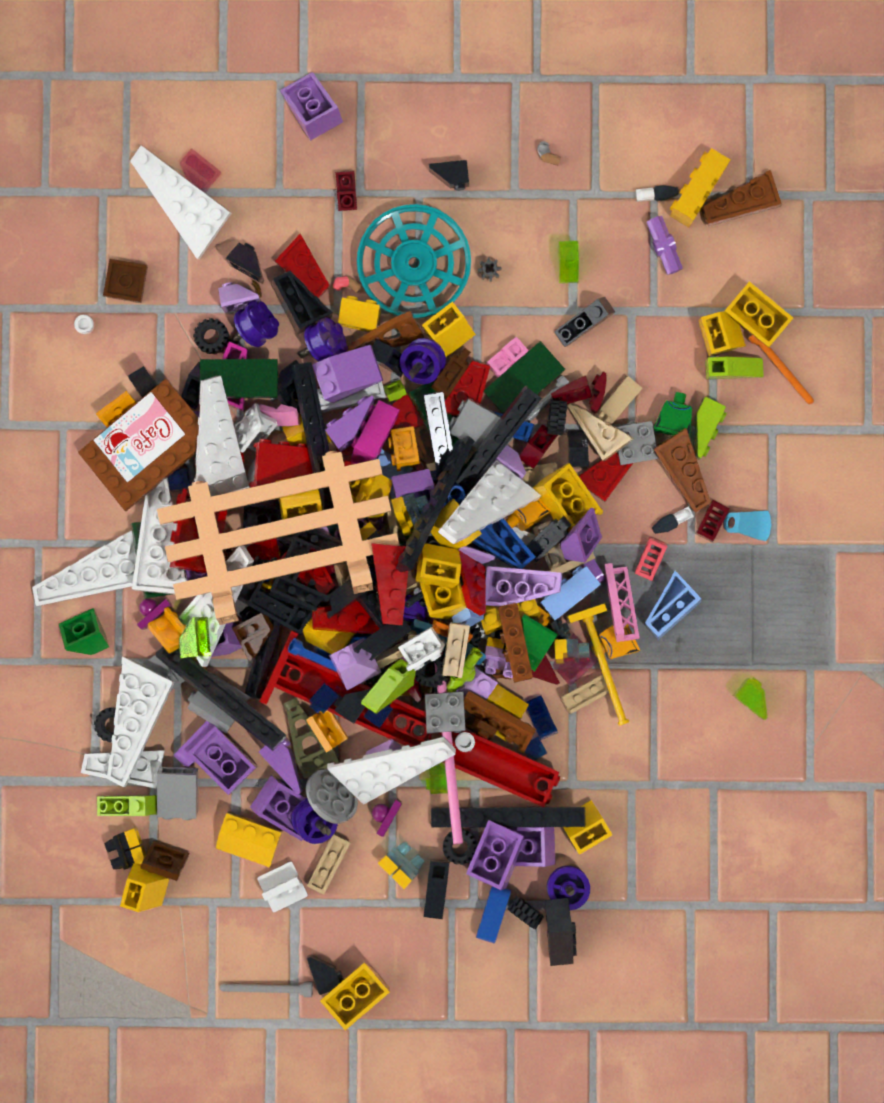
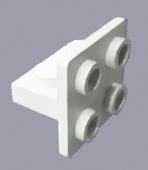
[234,403,278,453]
[398,627,447,671]
[257,861,308,912]

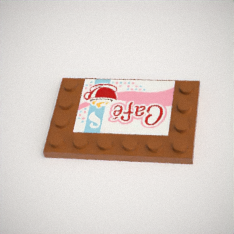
[78,379,199,511]

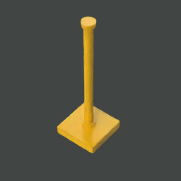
[566,603,629,726]

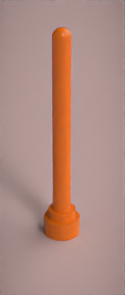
[748,334,814,404]

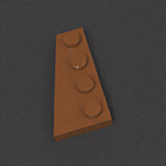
[702,170,782,226]

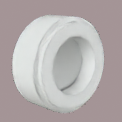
[74,315,94,335]
[455,732,475,752]

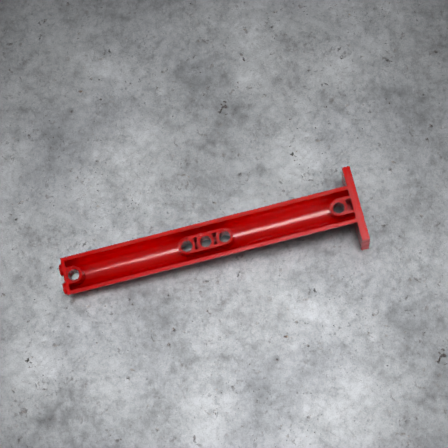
[259,631,561,807]

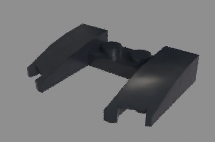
[268,529,346,612]
[237,555,324,635]
[324,579,412,661]

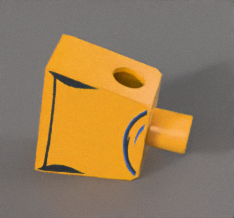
[505,498,551,531]
[591,617,640,659]

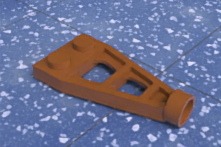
[346,311,424,352]

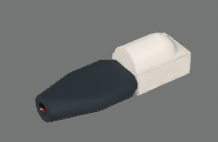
[636,185,678,202]
[652,506,694,534]
[405,586,424,608]

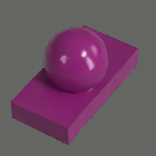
[137,598,173,630]
[372,799,402,837]

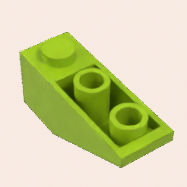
[705,357,764,380]
[695,397,727,460]
[361,659,416,714]
[97,795,157,816]

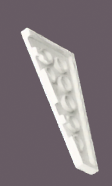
[130,146,232,259]
[195,376,249,497]
[438,460,541,544]
[132,478,187,594]
[32,530,136,606]
[178,546,254,667]
[107,657,175,787]
[327,737,456,805]

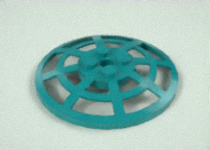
[357,204,471,319]

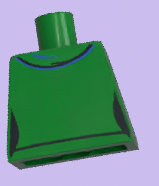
[653,392,692,437]

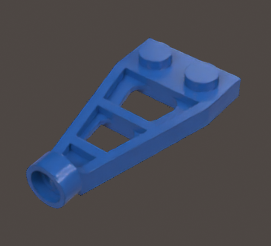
[288,638,363,684]

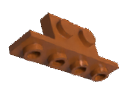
[498,603,533,683]

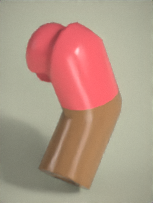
[333,276,362,293]

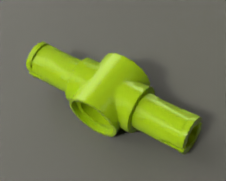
[446,647,483,693]

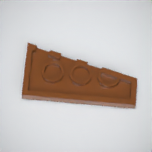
[653,428,711,513]
[464,691,537,753]

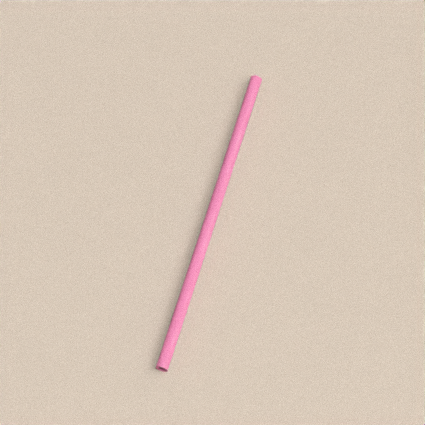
[429,616,463,844]

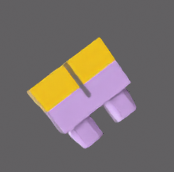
[483,637,513,678]

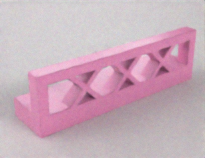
[604,563,639,642]

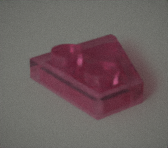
[180,148,222,193]
[557,633,598,687]

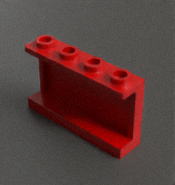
[250,439,332,488]
[167,489,227,573]

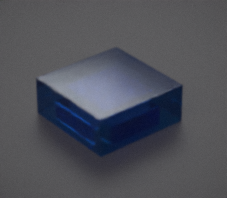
[525,736,547,760]

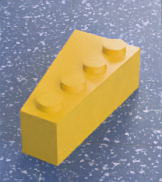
[670,148,731,228]

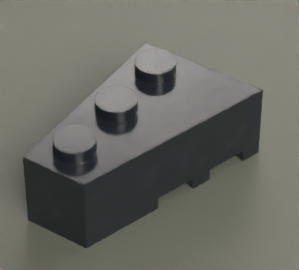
[271,271,333,334]
[545,898,577,966]

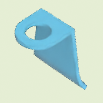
[724,511,771,541]

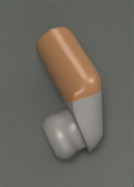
[537,141,561,166]

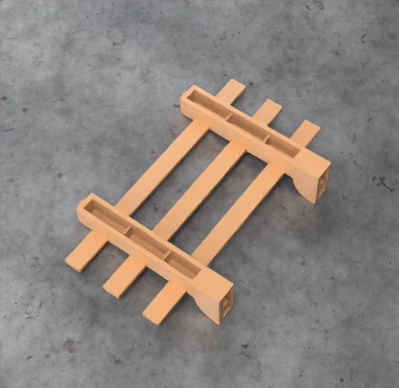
[157,451,400,625]

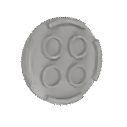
[306,770,358,824]

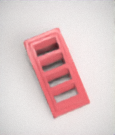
[634,537,668,581]

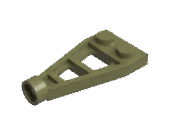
[283,697,339,779]

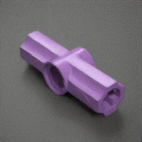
[646,216,683,275]

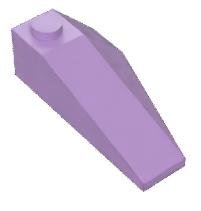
[486,566,562,606]

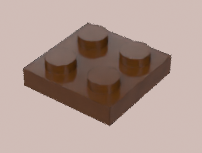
[103,259,148,303]
[140,840,190,881]

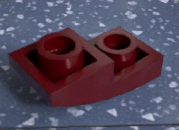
[335,171,357,211]
[589,371,607,414]

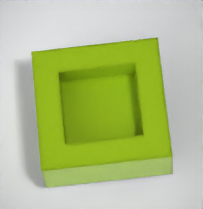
[383,379,407,402]

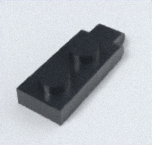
[526,516,572,562]

